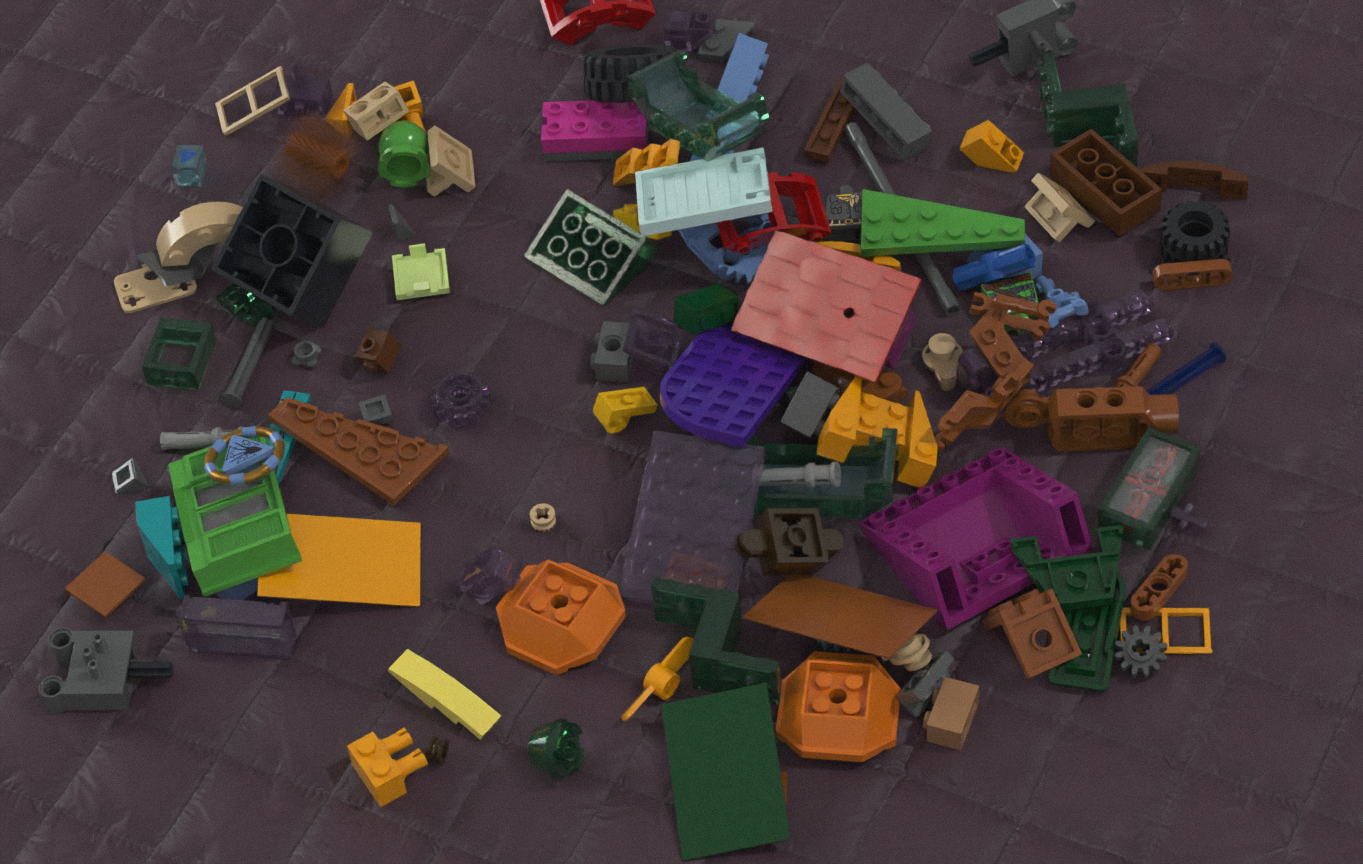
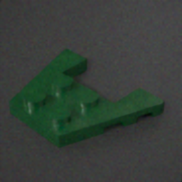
[1010,525,1123,611]

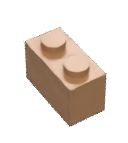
[923,677,979,750]

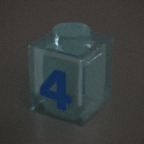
[171,145,207,186]

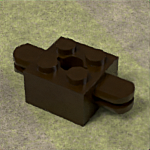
[734,508,844,576]

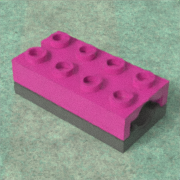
[541,100,649,161]

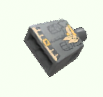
[825,185,862,243]

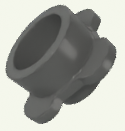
[291,341,321,367]

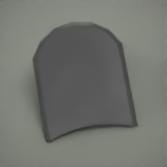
[137,243,219,287]

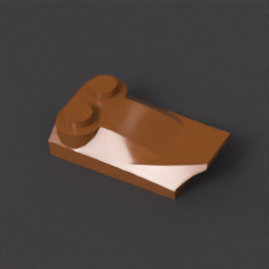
[812,361,908,403]

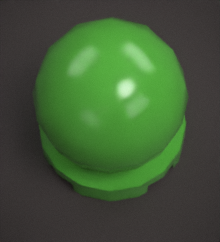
[378,120,431,188]

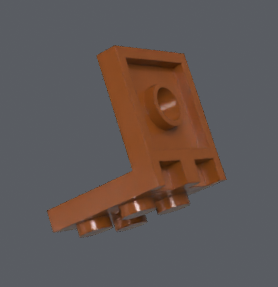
[981,589,1082,679]

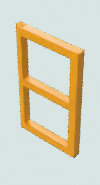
[1120,608,1213,654]

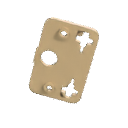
[114,264,197,313]

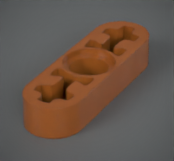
[1152,259,1233,290]
[1130,554,1188,621]

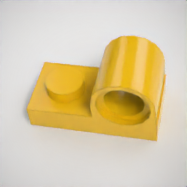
[593,387,658,434]

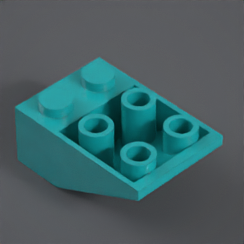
[135,496,189,599]

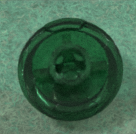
[528,719,585,779]

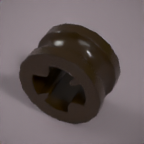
[426,736,449,765]

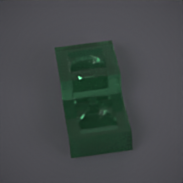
[216,283,275,329]

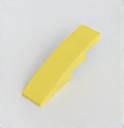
[387,649,501,740]

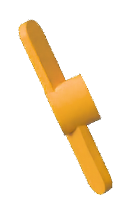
[620,637,696,722]

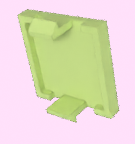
[392,243,450,300]

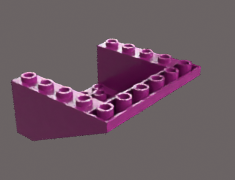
[859,447,1093,630]

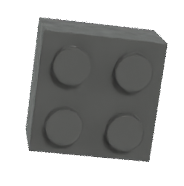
[780,371,841,442]

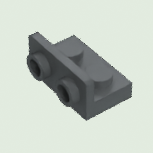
[895,651,954,717]

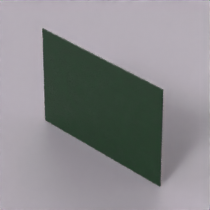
[661,683,790,861]

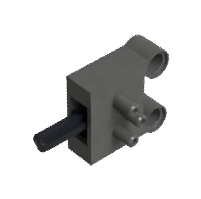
[968,0,1078,77]
[38,627,174,714]

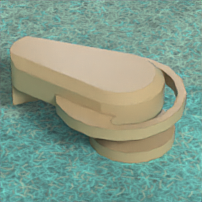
[922,333,963,391]
[882,634,932,671]

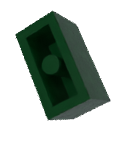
[673,284,738,335]

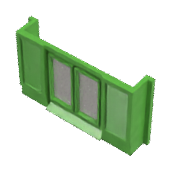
[168,437,302,597]

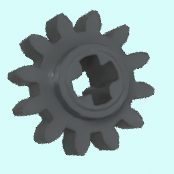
[1115,625,1167,679]

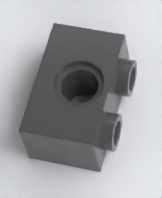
[591,321,638,383]

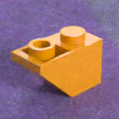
[960,120,1024,173]

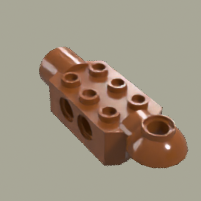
[1004,386,1179,451]

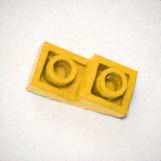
[613,204,672,240]

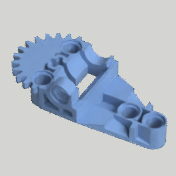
[679,213,771,285]

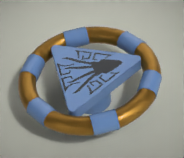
[204,426,285,486]

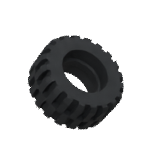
[583,44,683,103]

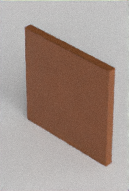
[65,551,146,618]

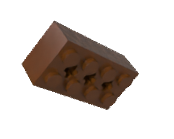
[1050,129,1162,236]

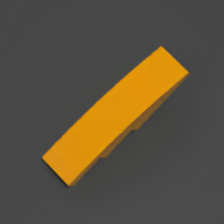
[613,139,680,186]

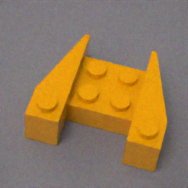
[817,376,938,488]

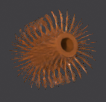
[272,108,363,202]

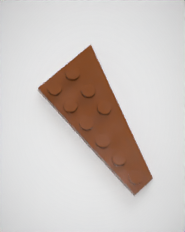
[268,398,450,506]

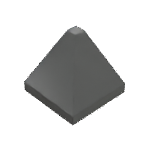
[388,204,415,241]
[112,458,149,495]

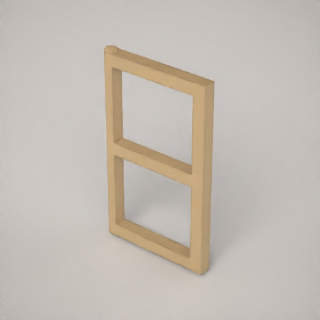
[215,66,290,136]

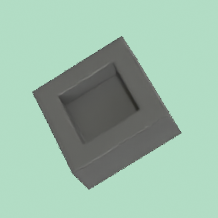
[358,395,393,425]

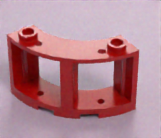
[540,0,656,46]
[717,172,832,255]

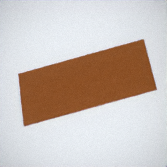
[741,575,938,659]

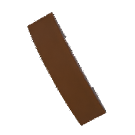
[1140,161,1249,200]

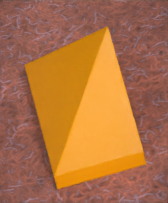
[324,83,357,138]

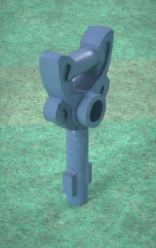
[1035,275,1089,328]

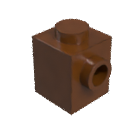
[354,328,402,374]

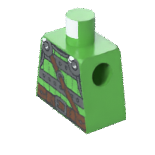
[981,272,1038,336]

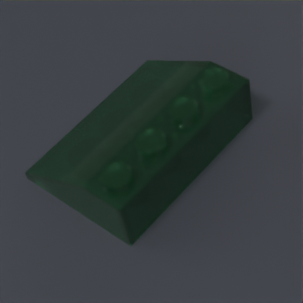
[524,189,659,307]

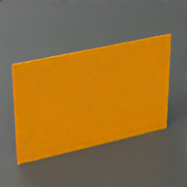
[257,514,421,607]

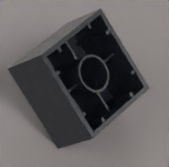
[211,173,373,328]

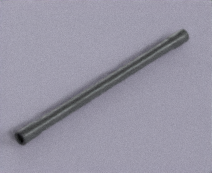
[844,122,961,316]

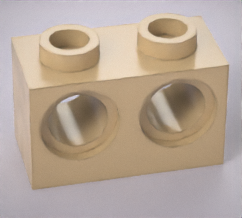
[343,81,409,141]

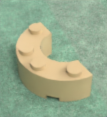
[156,202,243,267]

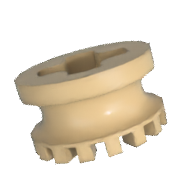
[530,503,556,532]

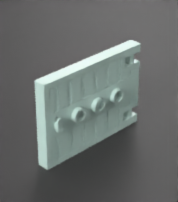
[635,148,773,236]

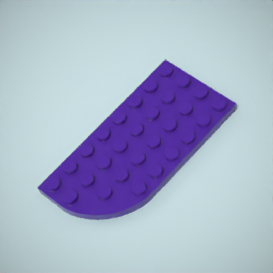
[660,322,809,447]

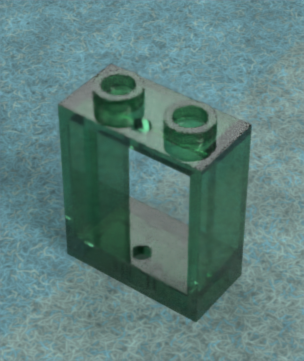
[142,317,217,390]

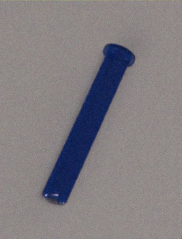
[1146,343,1226,395]

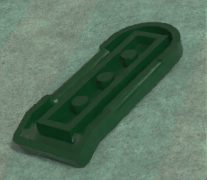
[1049,571,1126,693]

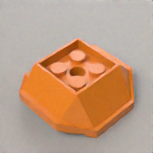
[496,560,626,676]
[776,651,901,762]

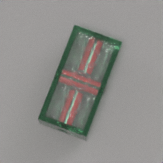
[1097,427,1201,550]

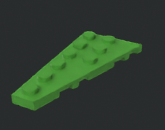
[861,189,1026,257]

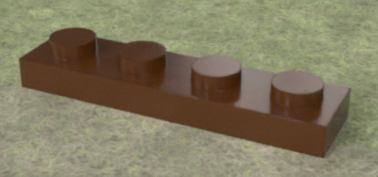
[804,78,855,163]

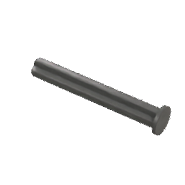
[221,317,274,409]

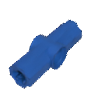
[952,244,1036,291]

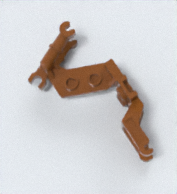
[935,292,1057,452]

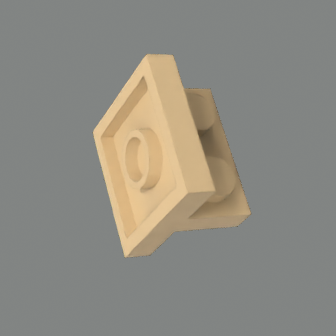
[426,126,475,197]
[1024,173,1096,242]

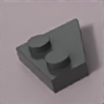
[698,18,756,63]

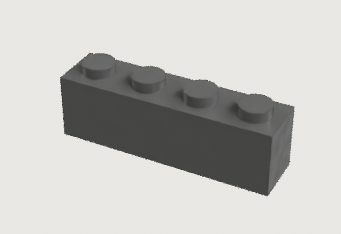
[840,62,932,160]

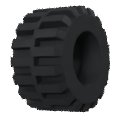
[1160,200,1230,273]

